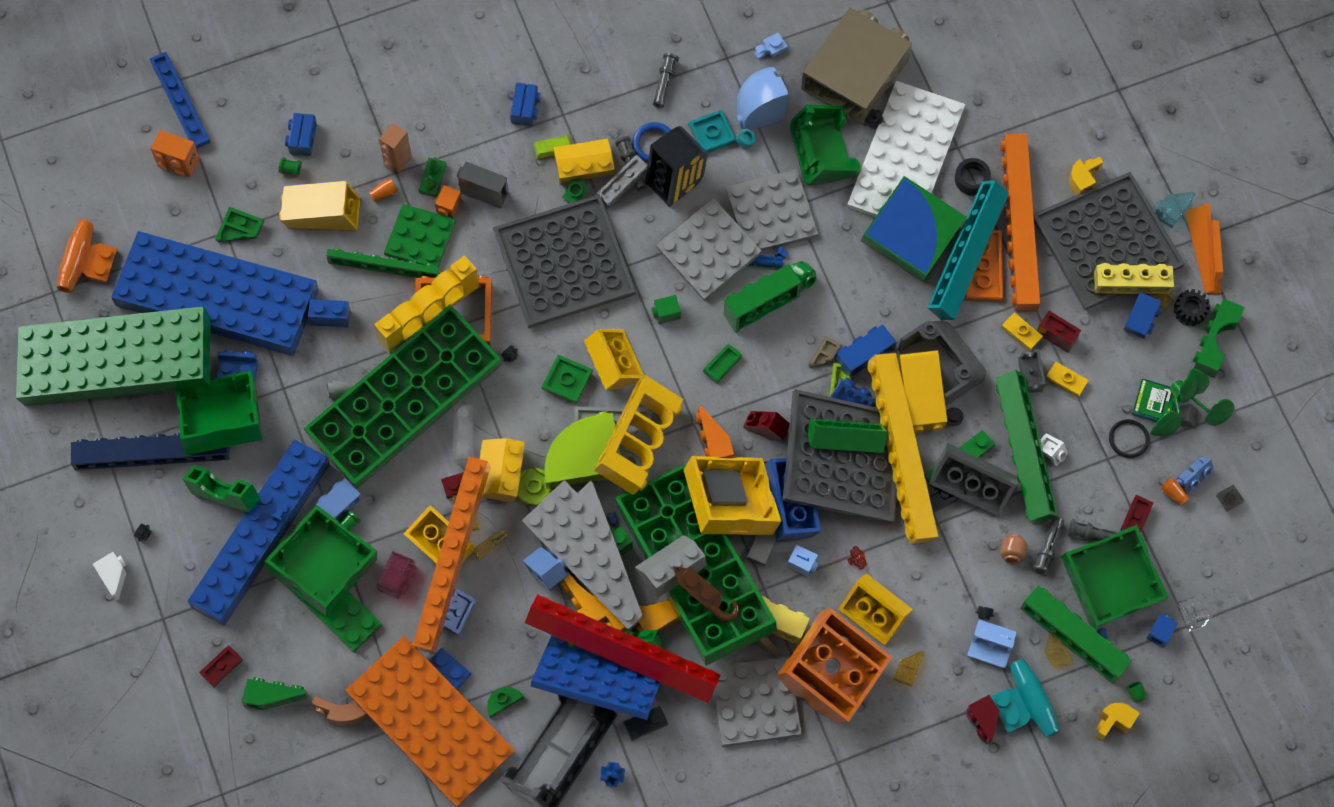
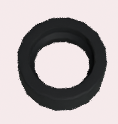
[954,158,991,195]

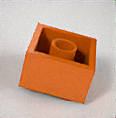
[150,130,200,177]

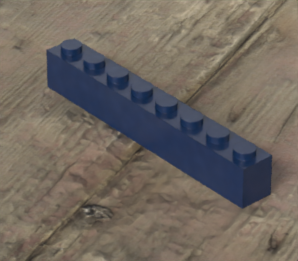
[71,433,230,470]

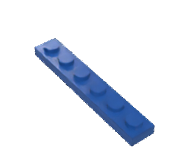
[149,52,211,149]

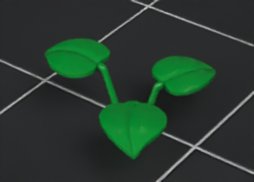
[1150,368,1235,436]

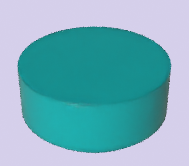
[736,129,756,148]

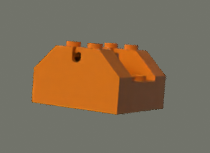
[777,608,892,723]

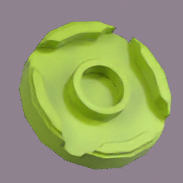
[517,468,553,506]

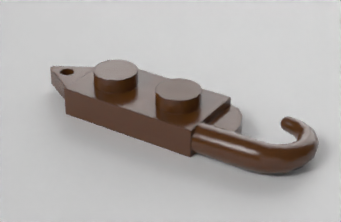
[672,566,739,621]

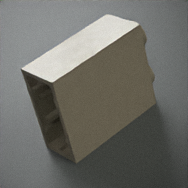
[801,7,912,125]

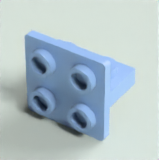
[967,620,1016,669]

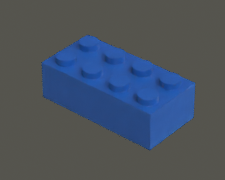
[765,458,821,541]

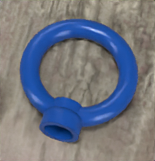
[632,122,671,162]

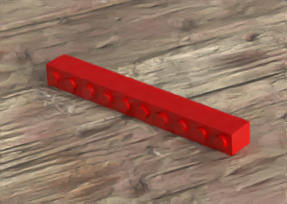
[525,594,721,703]

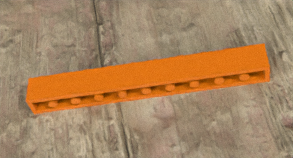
[1000,133,1040,311]
[412,456,491,654]

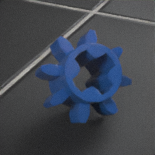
[600,762,625,787]

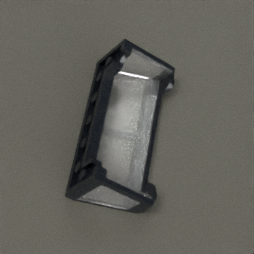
[500,695,618,807]

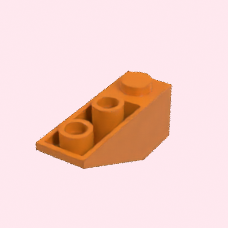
[695,406,734,459]

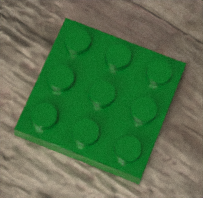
[384,204,456,267]

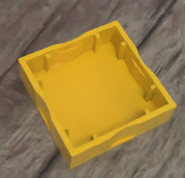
[684,456,781,535]

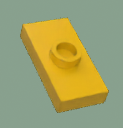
[1001,312,1043,351]
[1045,361,1089,398]

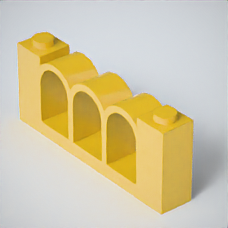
[374,255,479,355]
[594,375,683,495]

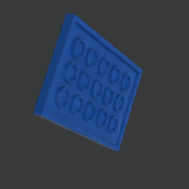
[530,635,661,720]

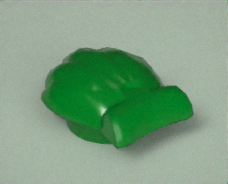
[562,179,588,203]

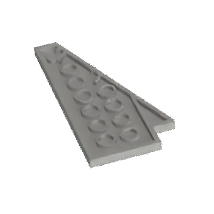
[522,480,644,631]

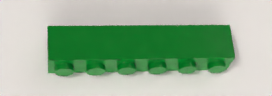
[1020,585,1132,684]

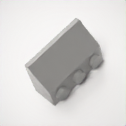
[635,535,707,598]

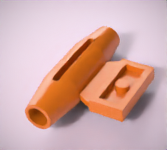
[57,219,118,293]

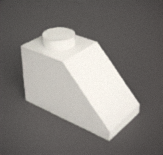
[93,552,126,601]

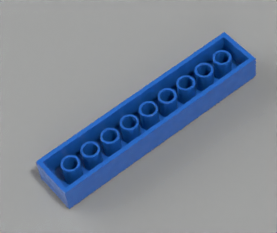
[187,439,330,626]

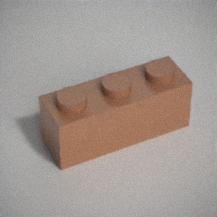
[379,123,412,173]

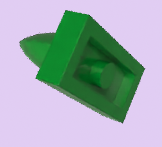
[419,157,447,197]

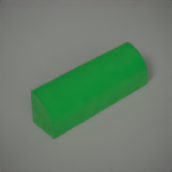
[808,419,888,453]

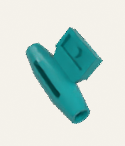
[991,659,1060,738]

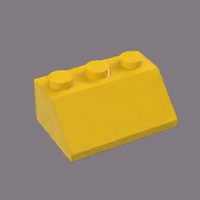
[553,139,615,184]
[584,329,644,390]
[479,438,525,503]
[404,505,476,564]
[838,573,913,646]

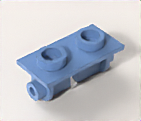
[1177,457,1213,495]

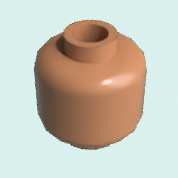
[1000,534,1027,565]

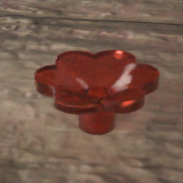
[847,546,867,570]

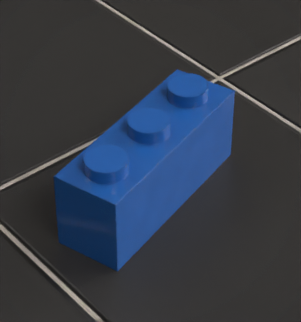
[836,325,897,377]

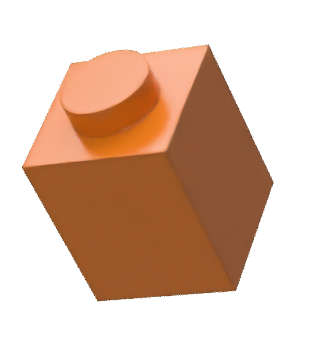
[435,185,462,218]

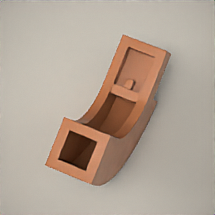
[312,696,369,726]

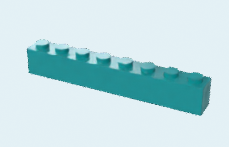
[927,180,1009,320]

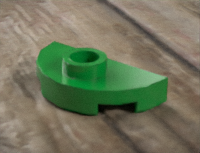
[487,687,524,718]

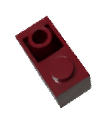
[743,411,790,440]
[966,695,1000,745]

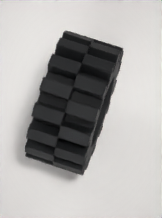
[1173,289,1210,326]

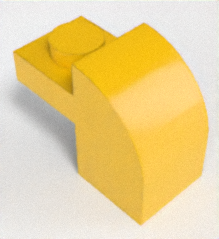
[1069,156,1103,195]
[1095,703,1140,741]

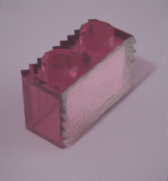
[376,551,417,599]

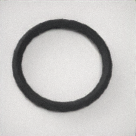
[1109,419,1150,458]

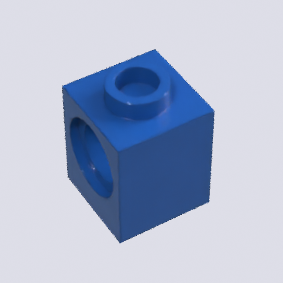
[1146,614,1178,648]

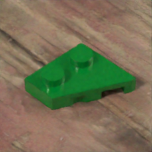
[215,207,265,242]

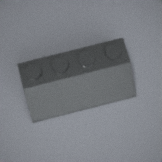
[929,443,1017,517]

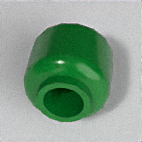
[791,261,816,289]

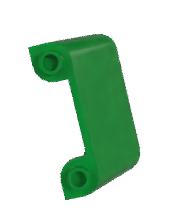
[790,104,861,184]

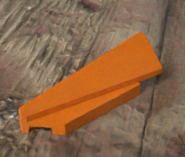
[1185,203,1223,294]

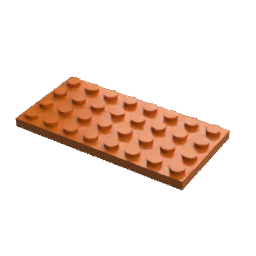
[345,636,515,807]

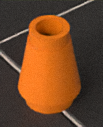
[369,178,398,202]
[1160,477,1189,506]

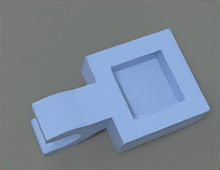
[754,33,788,59]

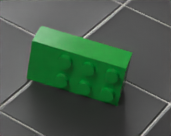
[723,264,801,333]

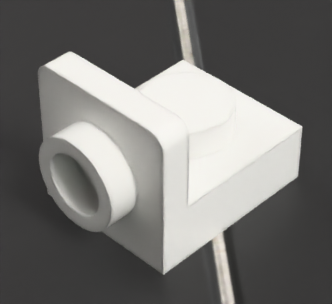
[1040,433,1068,467]

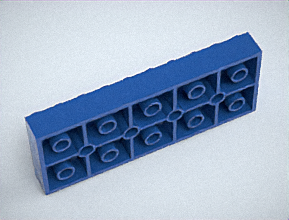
[111,231,319,356]

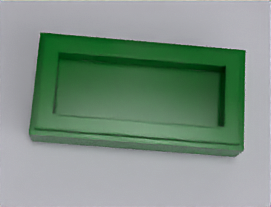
[703,343,742,384]

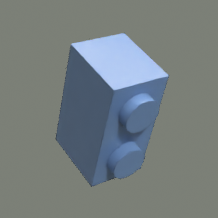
[316,478,363,522]
[523,547,568,590]

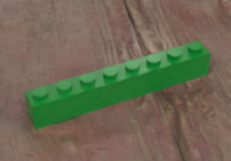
[996,370,1058,524]

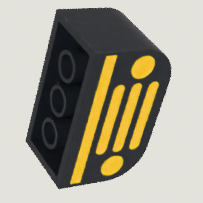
[645,126,708,207]

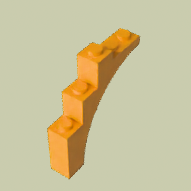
[560,572,680,633]

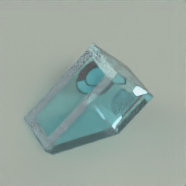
[1154,192,1195,228]

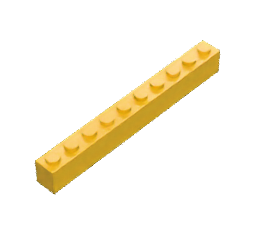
[868,353,938,544]

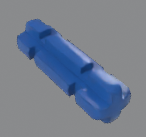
[749,255,783,268]

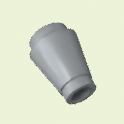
[327,380,355,399]

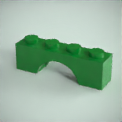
[1193,298,1245,378]
[182,465,261,513]

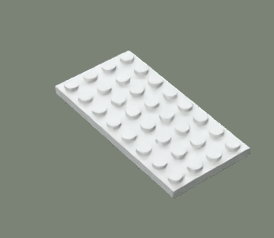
[847,81,965,217]

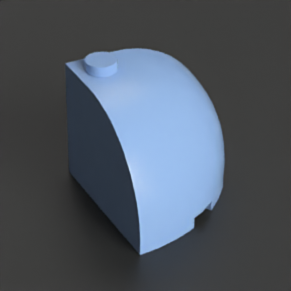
[736,67,788,130]

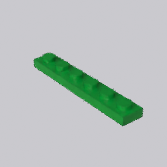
[326,248,440,278]

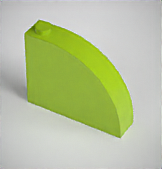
[545,412,620,489]

